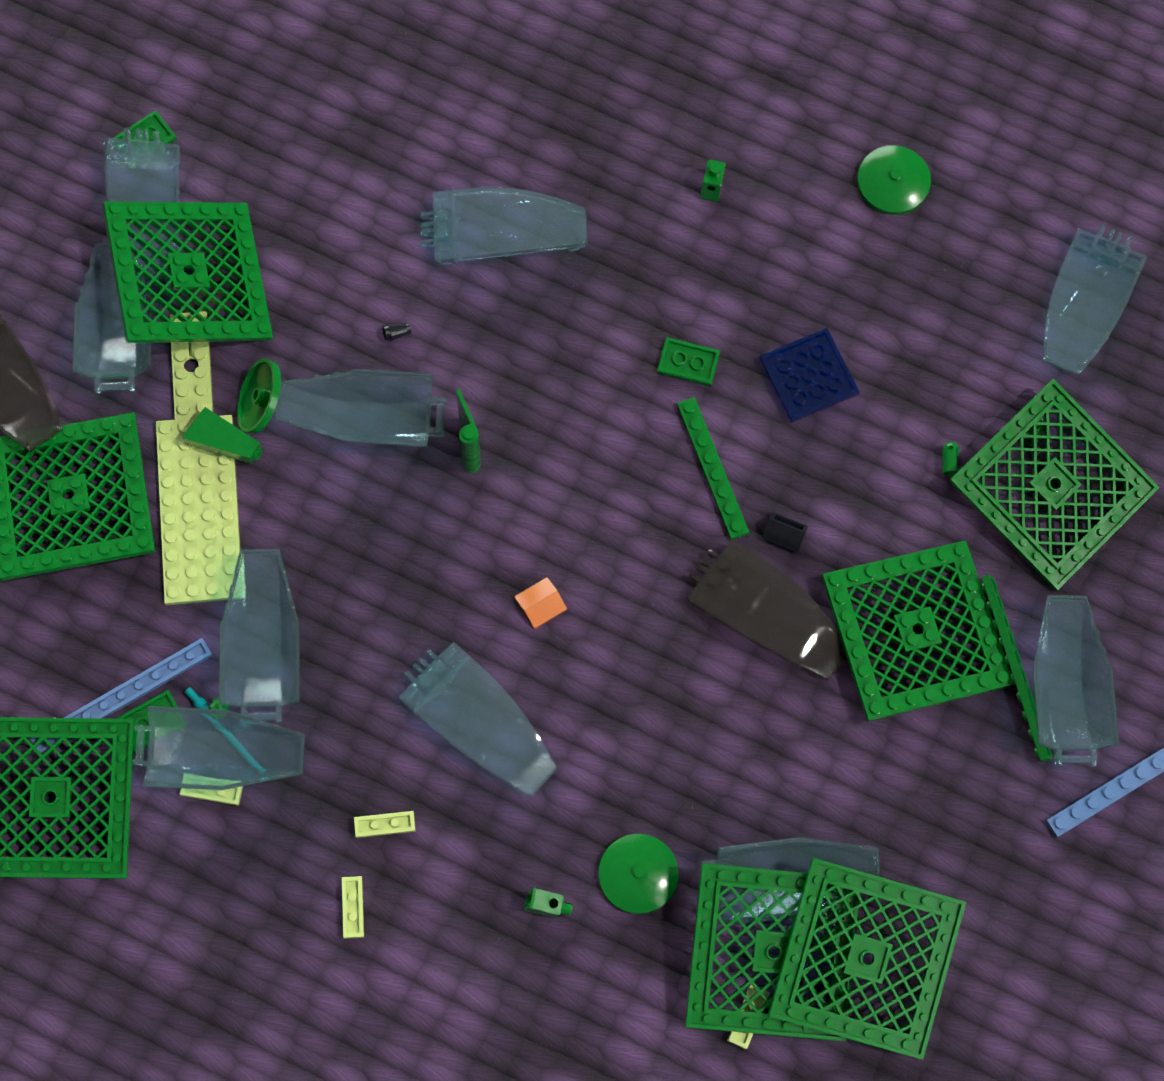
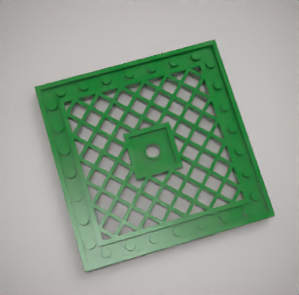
[102,201,273,343]
[949,378,1160,591]
[0,412,156,581]
[821,540,1014,722]
[0,717,135,879]
[768,857,966,1060]
[685,863,860,1041]

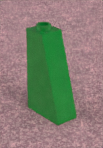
[182,407,263,464]

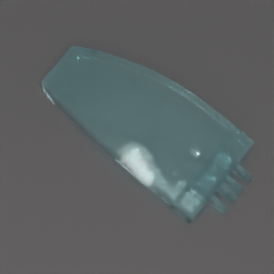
[104,128,180,280]
[421,187,588,265]
[1043,225,1148,376]
[399,642,557,797]

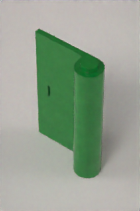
[456,389,481,473]

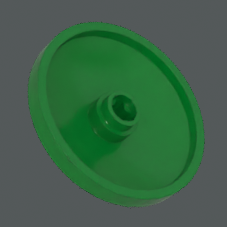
[857,145,931,215]
[237,358,281,434]
[599,834,678,914]

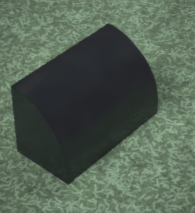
[762,512,808,553]

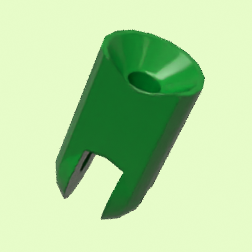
[942,442,959,477]

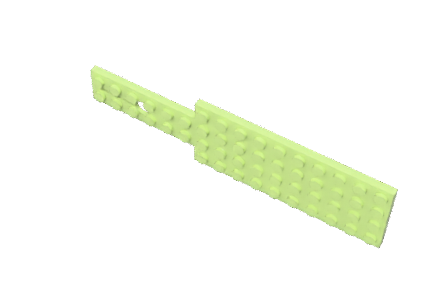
[156,311,243,605]

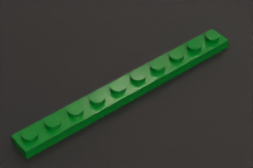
[981,575,1053,762]

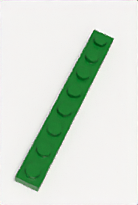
[677,397,749,541]

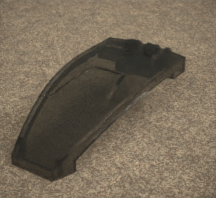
[0,314,63,452]
[688,539,846,681]

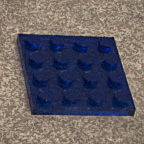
[759,328,860,423]

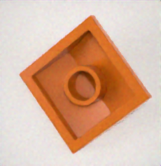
[514,578,567,629]

